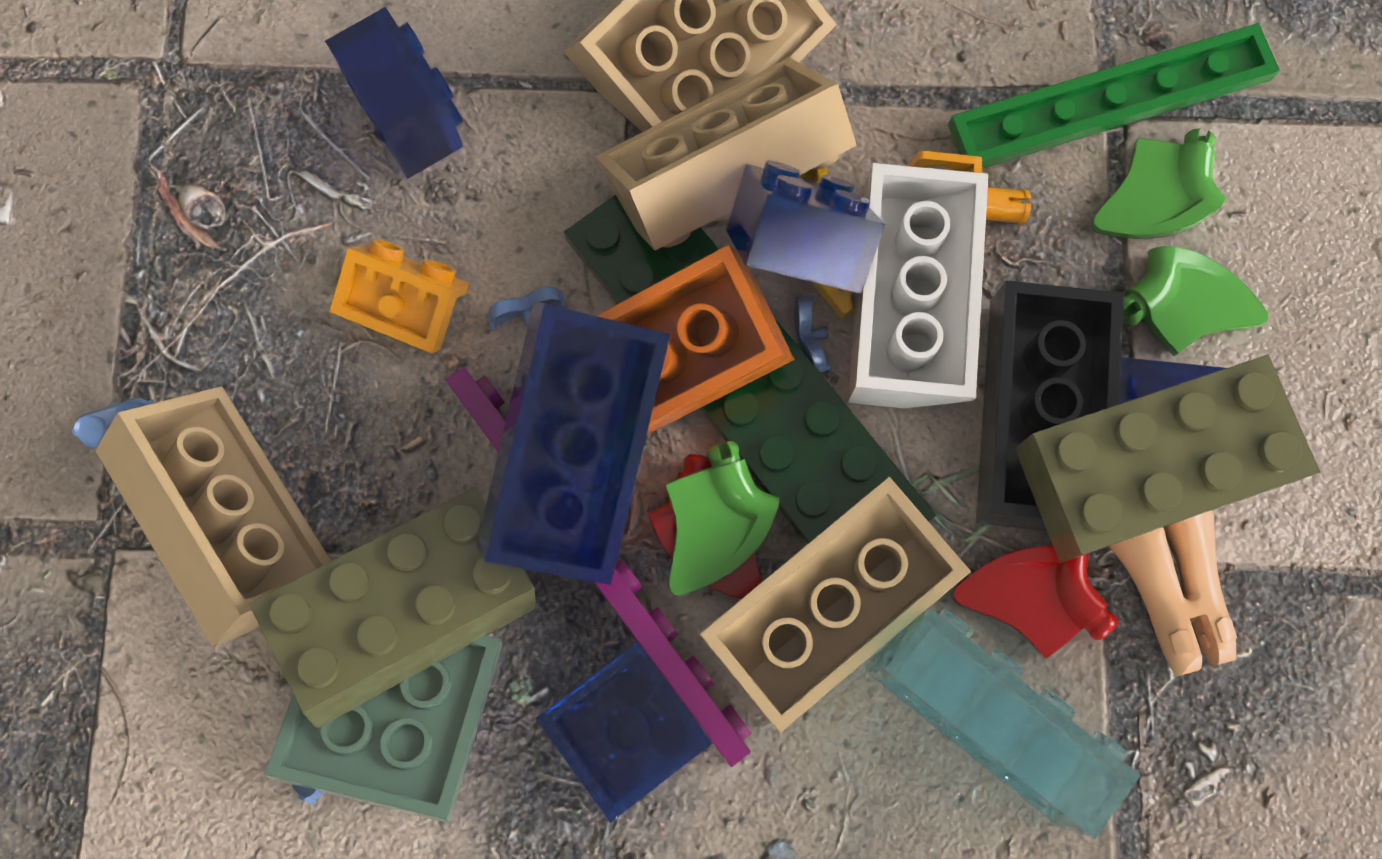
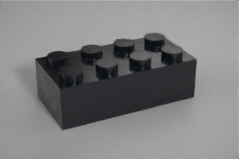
[976,280,1124,531]

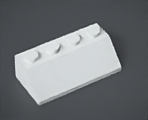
[847,163,988,408]

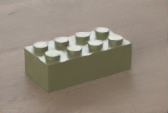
[1014,354,1320,563]
[248,487,536,729]

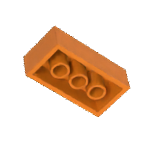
[519,245,795,464]

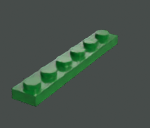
[948,23,1280,169]

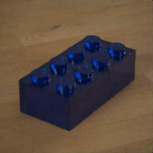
[477,302,670,585]

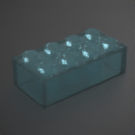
[867,609,1141,839]

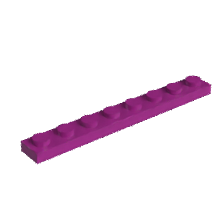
[445,366,752,768]

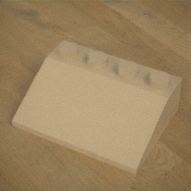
[563,0,837,132]

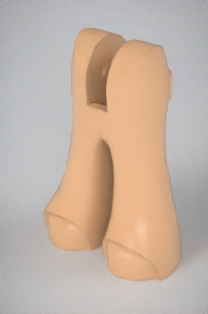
[1109,511,1237,676]

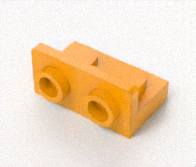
[329,239,470,354]

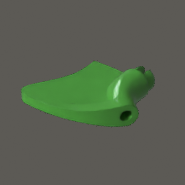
[1091,128,1228,239]
[1123,246,1269,356]
[665,441,779,596]

